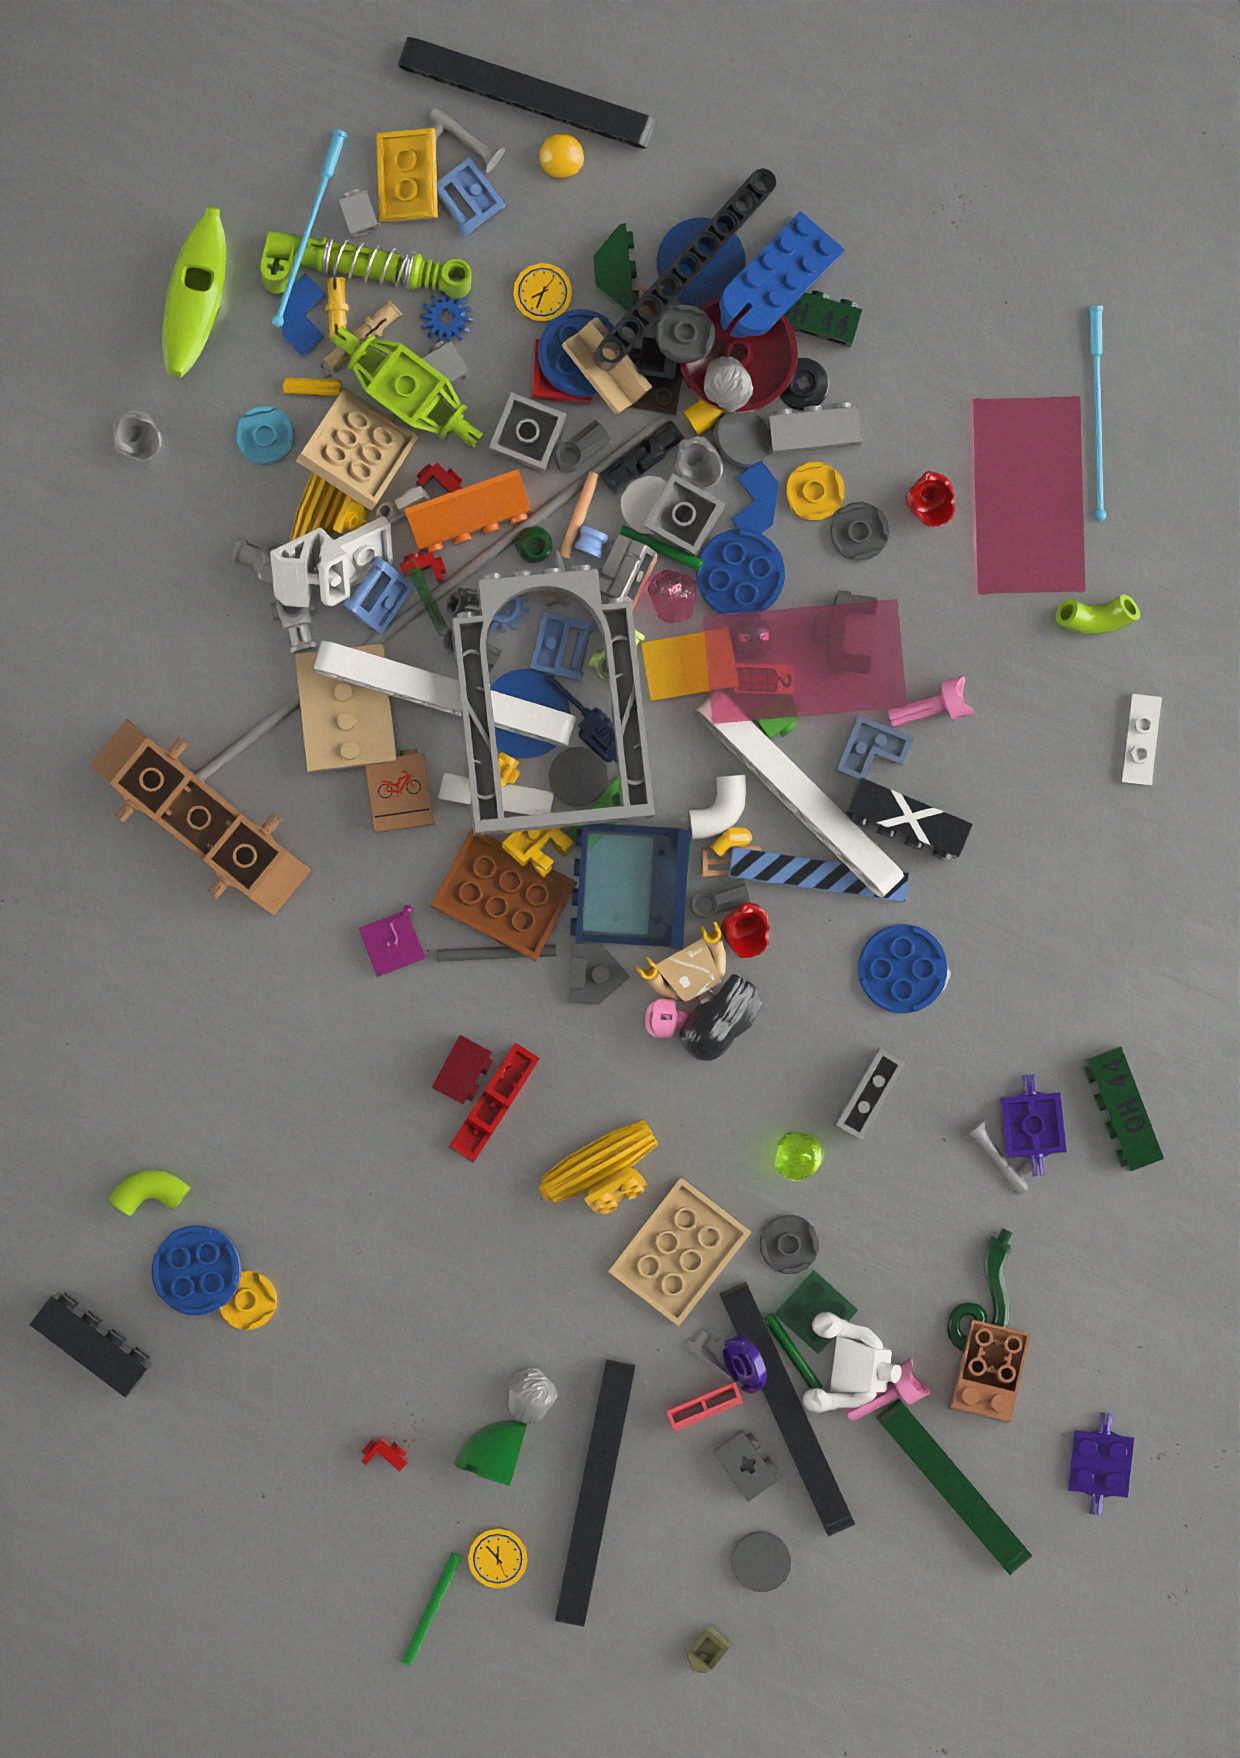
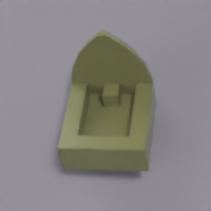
[687,1625,732,1673]

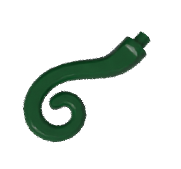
[947,1228,1013,1352]

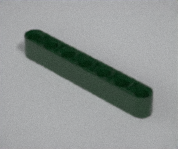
[876,1399,1032,1575]

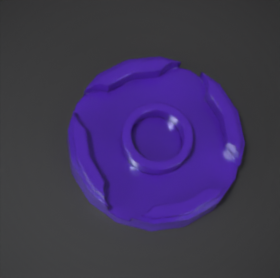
[723,1334,767,1394]

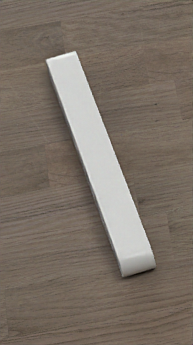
[313,641,576,747]
[695,690,904,898]

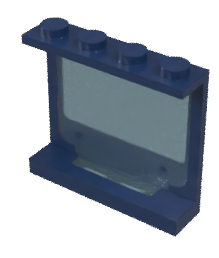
[570,823,690,950]

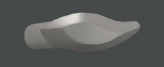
[544,550,569,607]
[687,1330,733,1380]

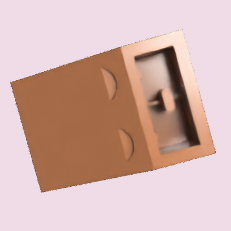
[949,1320,1031,1423]

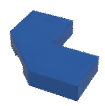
[282,273,326,357]
[731,461,778,534]

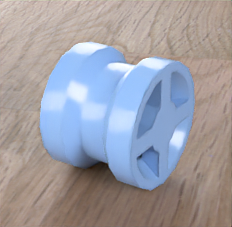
[573,526,609,559]

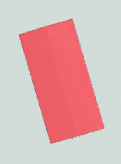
[666,1382,744,1432]

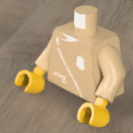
[636,922,726,1005]

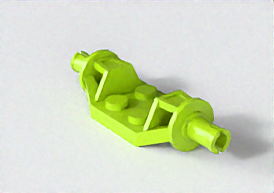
[330,326,484,449]

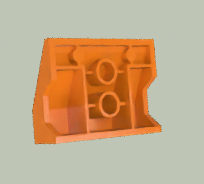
[404,469,532,553]

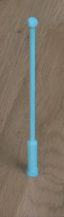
[272,129,347,327]
[1088,306,1106,521]

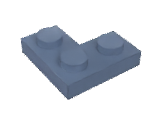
[836,715,914,780]

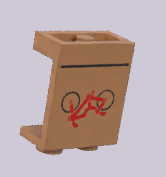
[365,748,435,833]

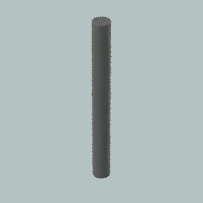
[437,944,556,962]

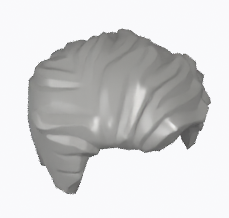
[704,357,753,412]
[113,410,162,462]
[675,436,723,490]
[508,1368,558,1424]

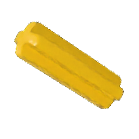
[283,377,342,396]

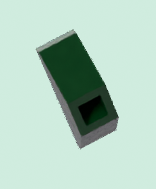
[593,223,639,314]

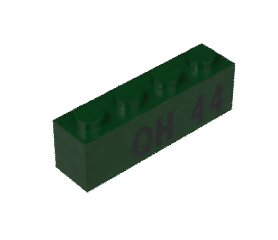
[784,290,863,348]
[1083,1047,1164,1171]

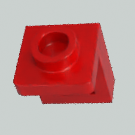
[416,462,462,493]
[399,551,447,584]
[361,1436,409,1471]

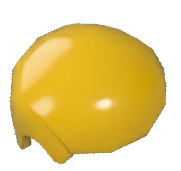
[539,133,584,179]

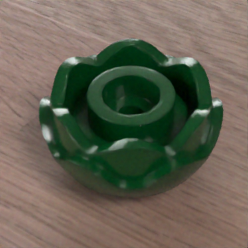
[515,526,553,563]

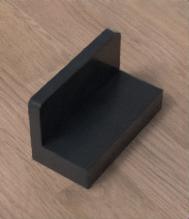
[639,337,677,379]

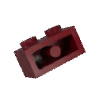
[431,1035,494,1104]

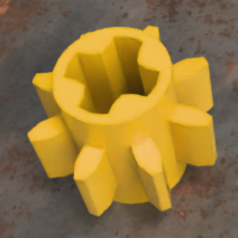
[498,751,520,788]

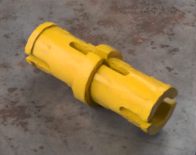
[325,277,349,339]

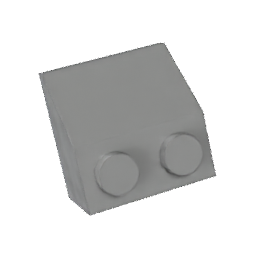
[643,473,725,557]

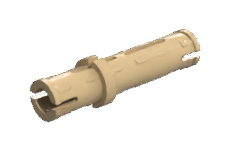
[323,300,402,372]

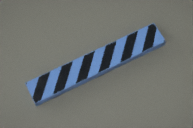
[728,847,910,902]

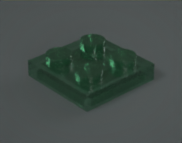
[774,1269,858,1354]

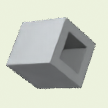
[339,189,380,239]

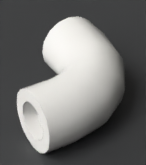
[689,775,747,840]

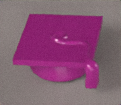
[358,905,426,977]

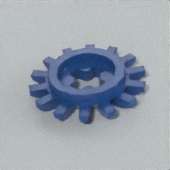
[420,291,473,343]

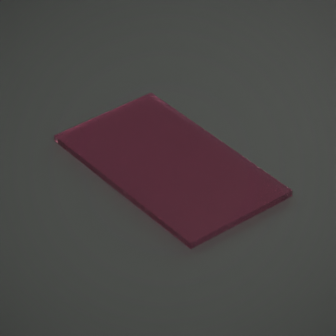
[972,396,1086,595]
[702,599,908,724]

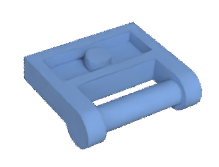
[437,157,506,238]
[343,556,414,635]
[529,611,596,682]

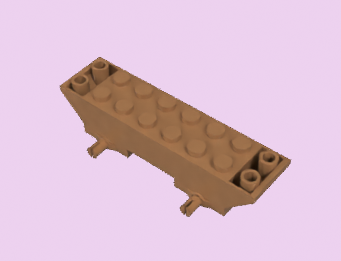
[89,719,312,916]

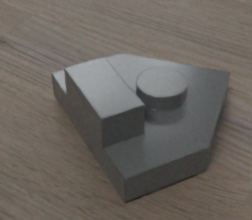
[569,943,630,1005]

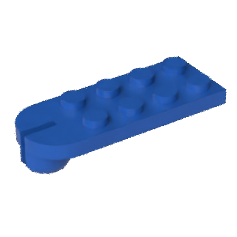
[719,211,845,338]

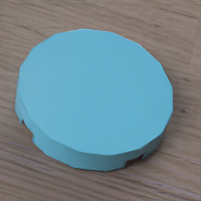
[236,406,295,465]

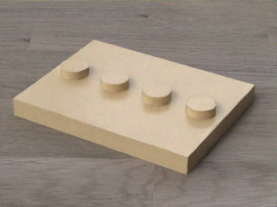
[296,387,419,511]
[295,643,397,773]
[608,1177,752,1327]

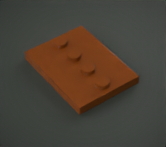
[430,827,578,962]

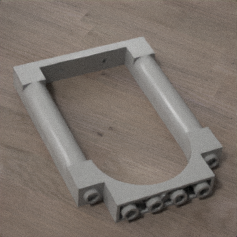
[451,565,655,836]

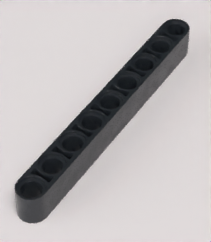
[397,37,657,149]
[593,168,776,371]
[719,1282,856,1537]
[555,1359,636,1627]

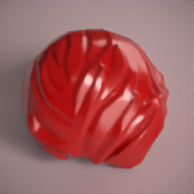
[905,471,955,527]
[720,902,770,958]

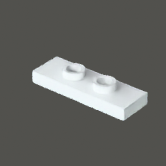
[1121,694,1162,786]

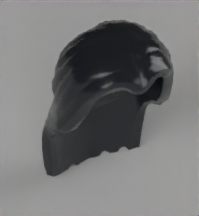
[679,974,762,1061]

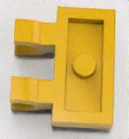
[502,810,574,877]

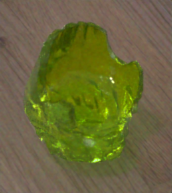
[774,1131,825,1181]

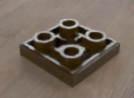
[627,348,683,416]

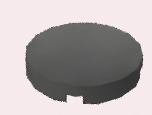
[656,304,715,363]
[713,412,771,467]
[830,502,889,562]
[549,747,608,806]
[760,1215,819,1274]
[732,1532,791,1592]

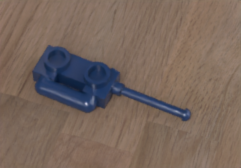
[547,675,617,763]

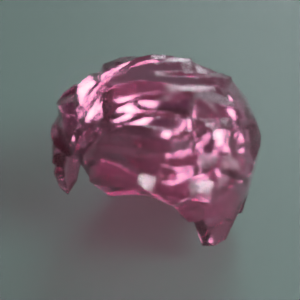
[647,569,697,623]

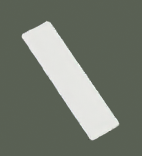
[438,773,554,815]

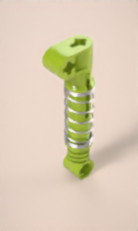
[260,230,471,299]

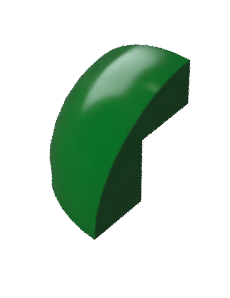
[454,1420,527,1486]

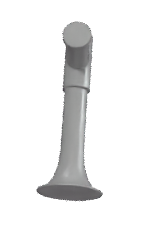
[428,107,505,173]
[962,1117,1044,1195]

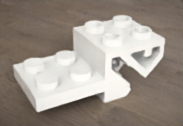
[270,516,393,607]

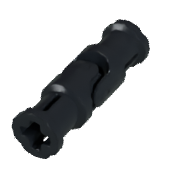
[599,421,685,494]

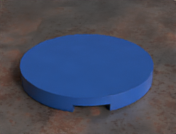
[657,217,746,307]
[538,309,614,397]
[696,529,785,618]
[490,669,570,759]
[858,924,947,1013]
[152,1225,241,1316]

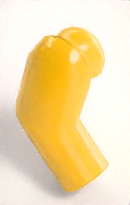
[710,827,752,857]

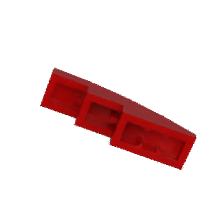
[448,1043,540,1163]

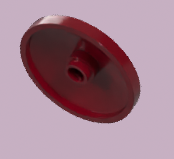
[679,295,798,413]

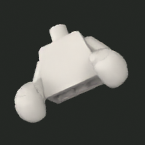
[803,1312,901,1413]

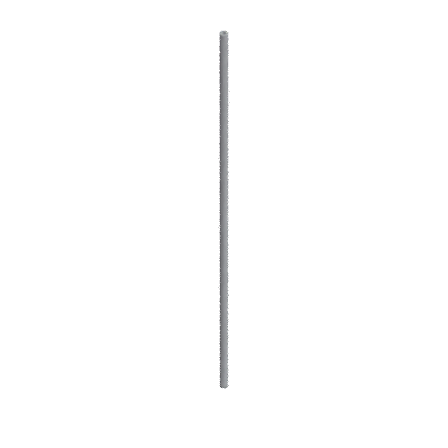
[148,414,669,820]

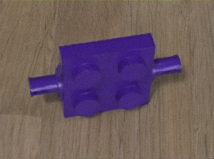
[1000,1074,1067,1177]
[1068,1412,1134,1515]

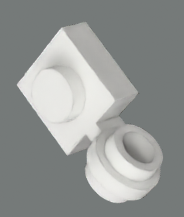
[376,486,432,526]

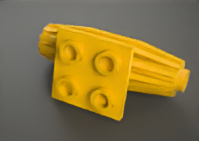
[290,472,370,542]
[538,1119,659,1215]

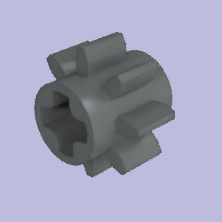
[447,587,480,618]

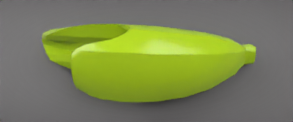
[162,205,226,378]

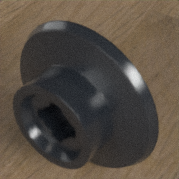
[779,358,829,411]

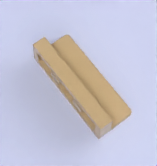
[562,317,652,415]

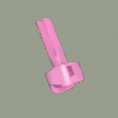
[888,675,975,727]
[645,998,692,1039]
[845,1358,930,1422]

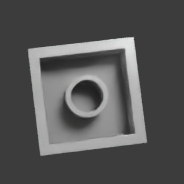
[489,392,567,473]

